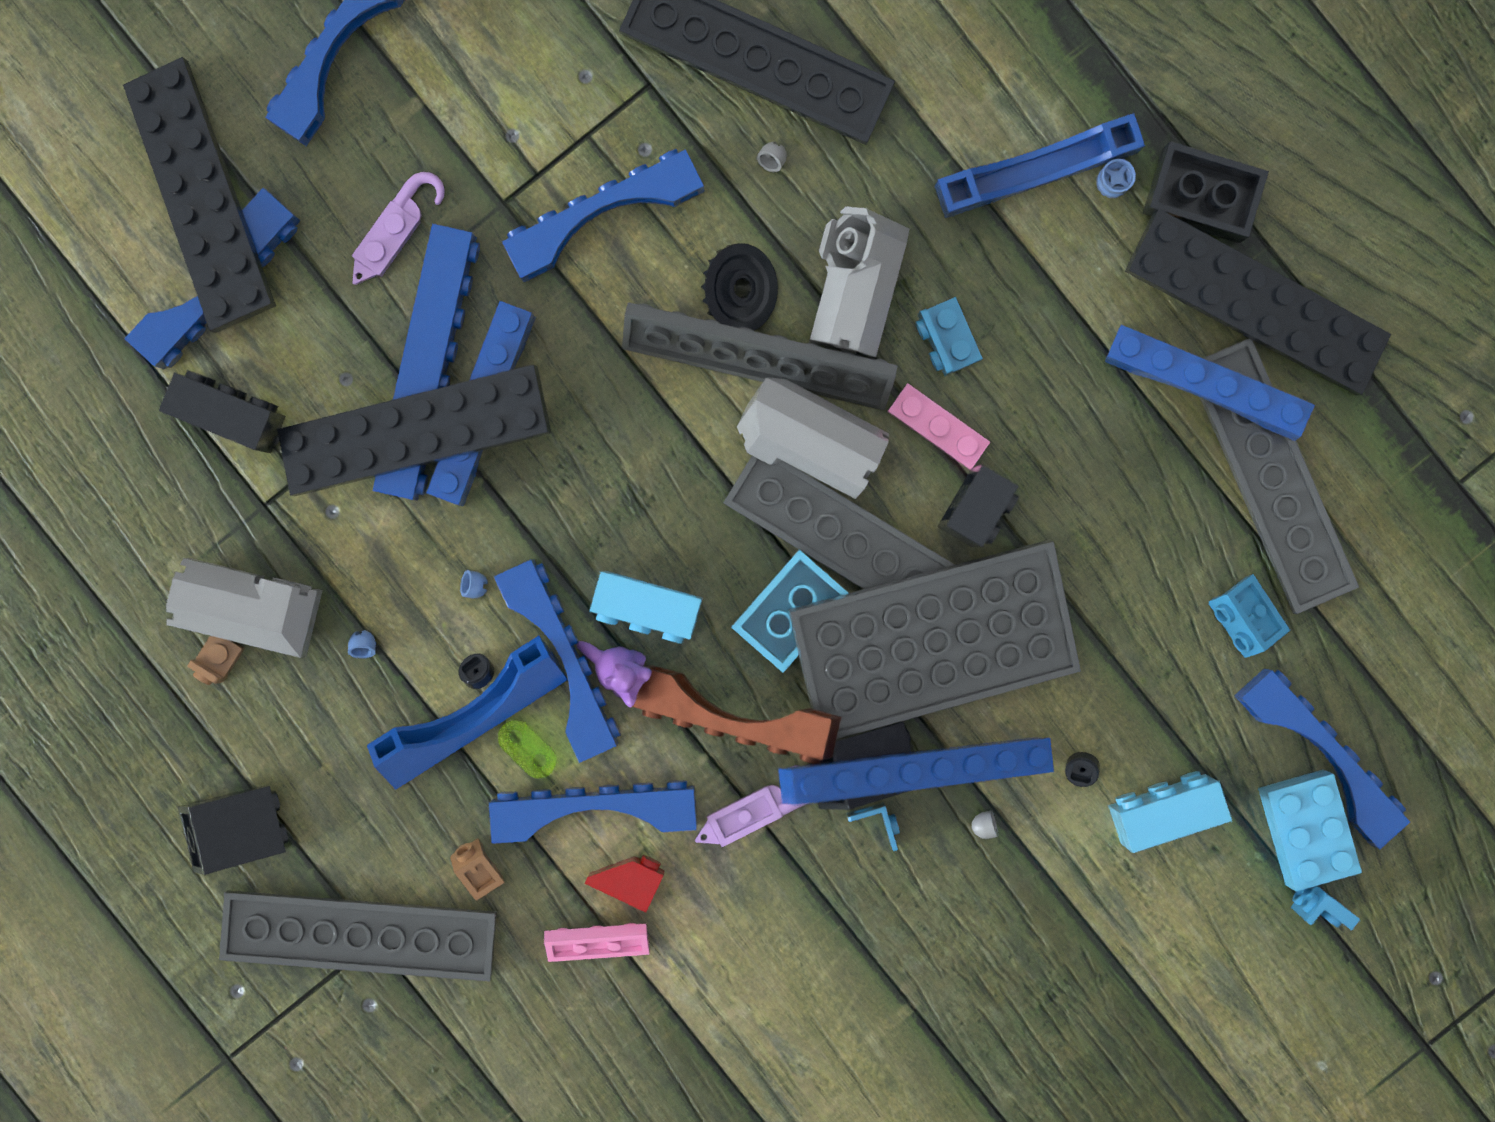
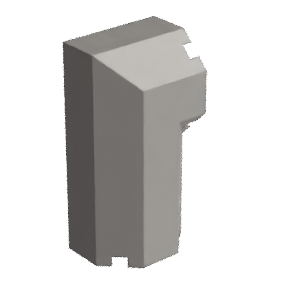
[809,206,910,359]
[737,377,889,499]
[166,558,323,658]

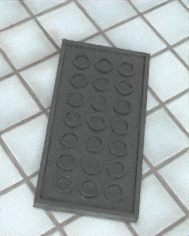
[788,540,1081,739]

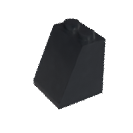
[808,722,912,810]
[178,786,288,875]

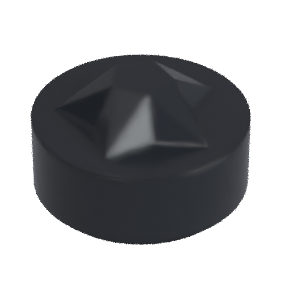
[458,653,494,689]
[1065,752,1100,787]

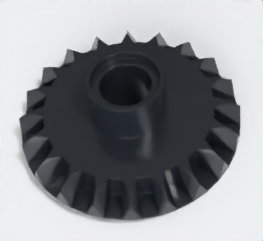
[701,243,778,331]

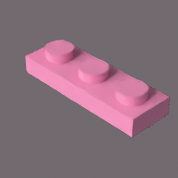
[887,383,990,470]
[544,923,649,962]

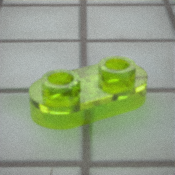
[498,719,557,778]

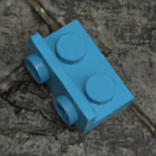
[915,297,983,376]
[1209,574,1291,658]
[1291,886,1360,930]

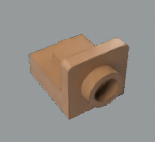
[187,636,245,685]
[450,839,505,901]

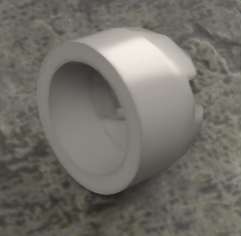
[757,142,787,172]
[972,810,998,839]

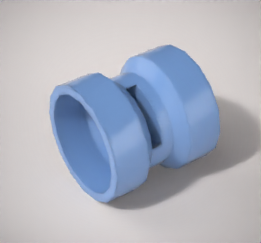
[1096,159,1136,198]

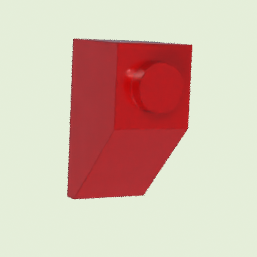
[584,855,665,912]

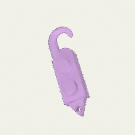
[352,172,445,285]
[695,765,806,847]

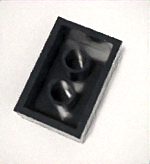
[1142,141,1269,243]
[159,370,286,454]
[937,465,1019,547]

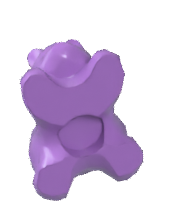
[576,641,652,707]

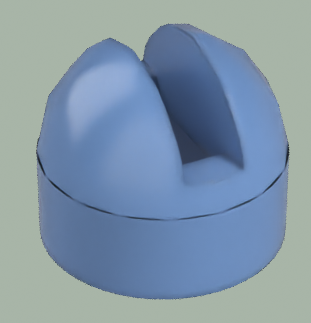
[460,570,488,598]
[348,630,376,658]

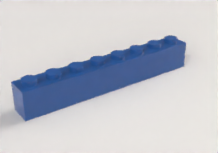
[373,224,480,501]
[778,737,1054,805]

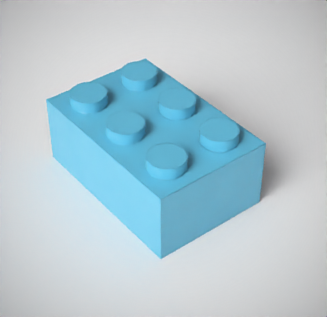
[731,550,848,672]
[590,571,703,644]
[1258,770,1362,892]
[1108,771,1232,853]

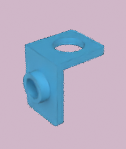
[846,802,900,852]

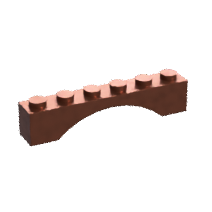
[632,665,841,764]

